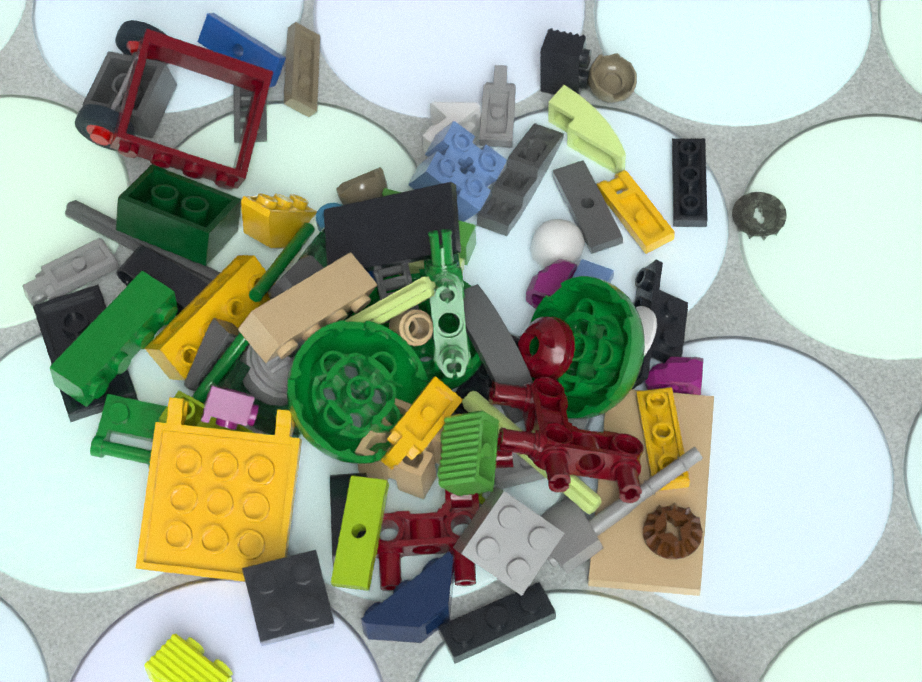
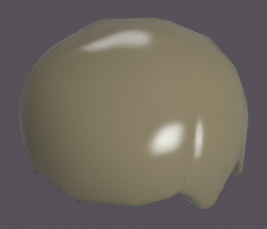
[588,53,637,103]
[336,167,388,205]

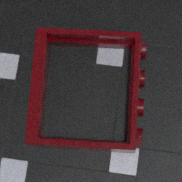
[110,28,273,189]

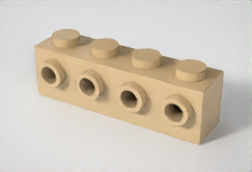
[238,252,378,363]

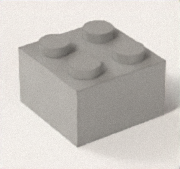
[453,486,565,596]

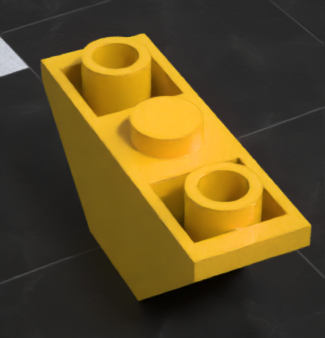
[241,193,317,248]

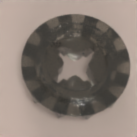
[732,192,787,241]

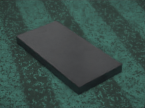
[324,182,461,272]
[32,284,138,423]

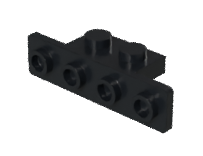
[632,259,689,389]

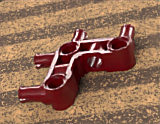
[489,377,644,503]
[376,451,513,592]

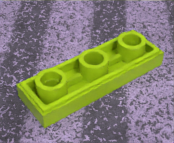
[330,476,389,591]

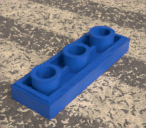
[197,13,286,87]

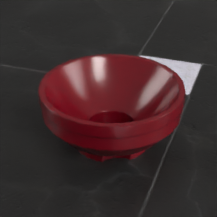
[518,317,575,380]

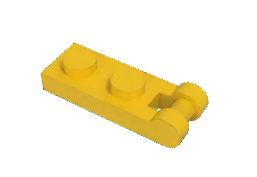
[596,170,675,254]

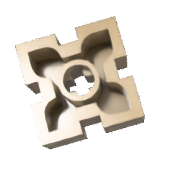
[355,398,444,500]

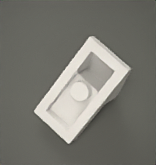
[422,102,481,158]

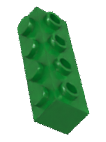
[49,271,178,407]

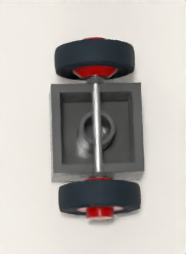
[75,20,177,151]

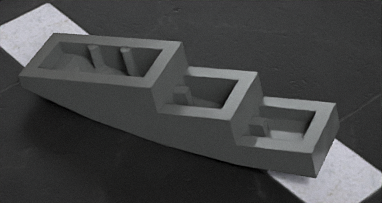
[476,123,564,236]

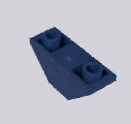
[361,551,454,643]

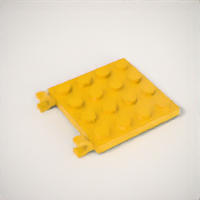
[135,397,302,582]

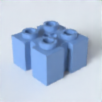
[408,121,507,222]

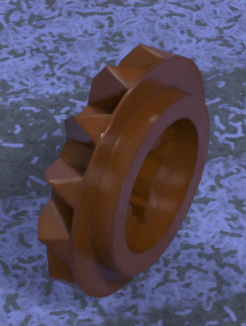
[643,502,703,559]

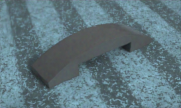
[452,284,533,424]

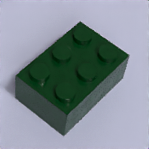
[116,164,241,266]

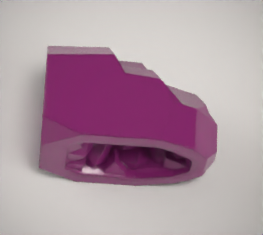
[526,259,577,309]
[645,356,704,395]

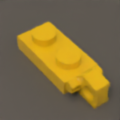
[381,376,463,470]

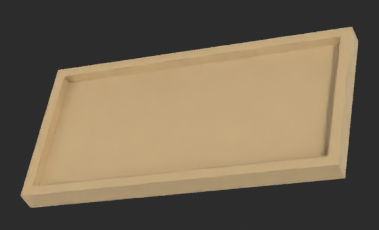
[588,389,714,596]

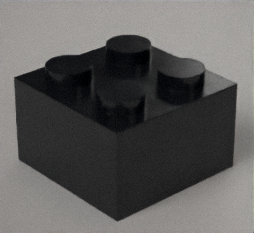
[242,550,335,646]

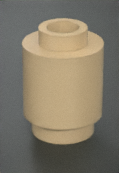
[389,309,433,346]

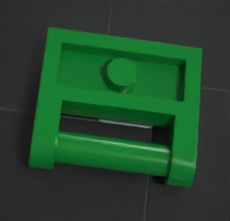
[90,394,167,468]

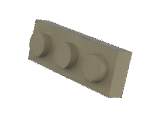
[283,21,320,117]

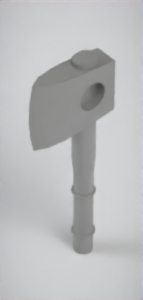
[540,447,703,574]

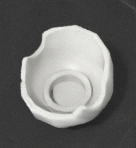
[529,219,585,269]

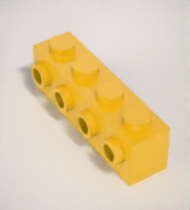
[144,255,275,381]

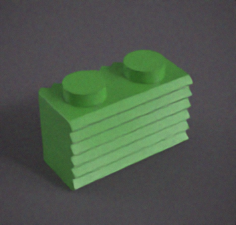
[437,410,499,496]

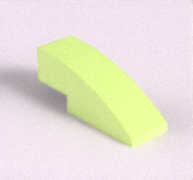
[548,85,626,174]

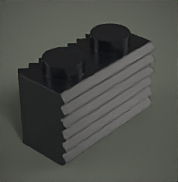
[540,28,592,95]

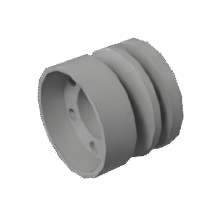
[240,340,304,406]

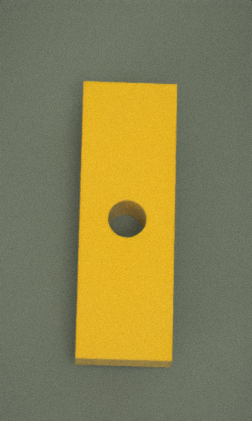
[636,387,690,491]

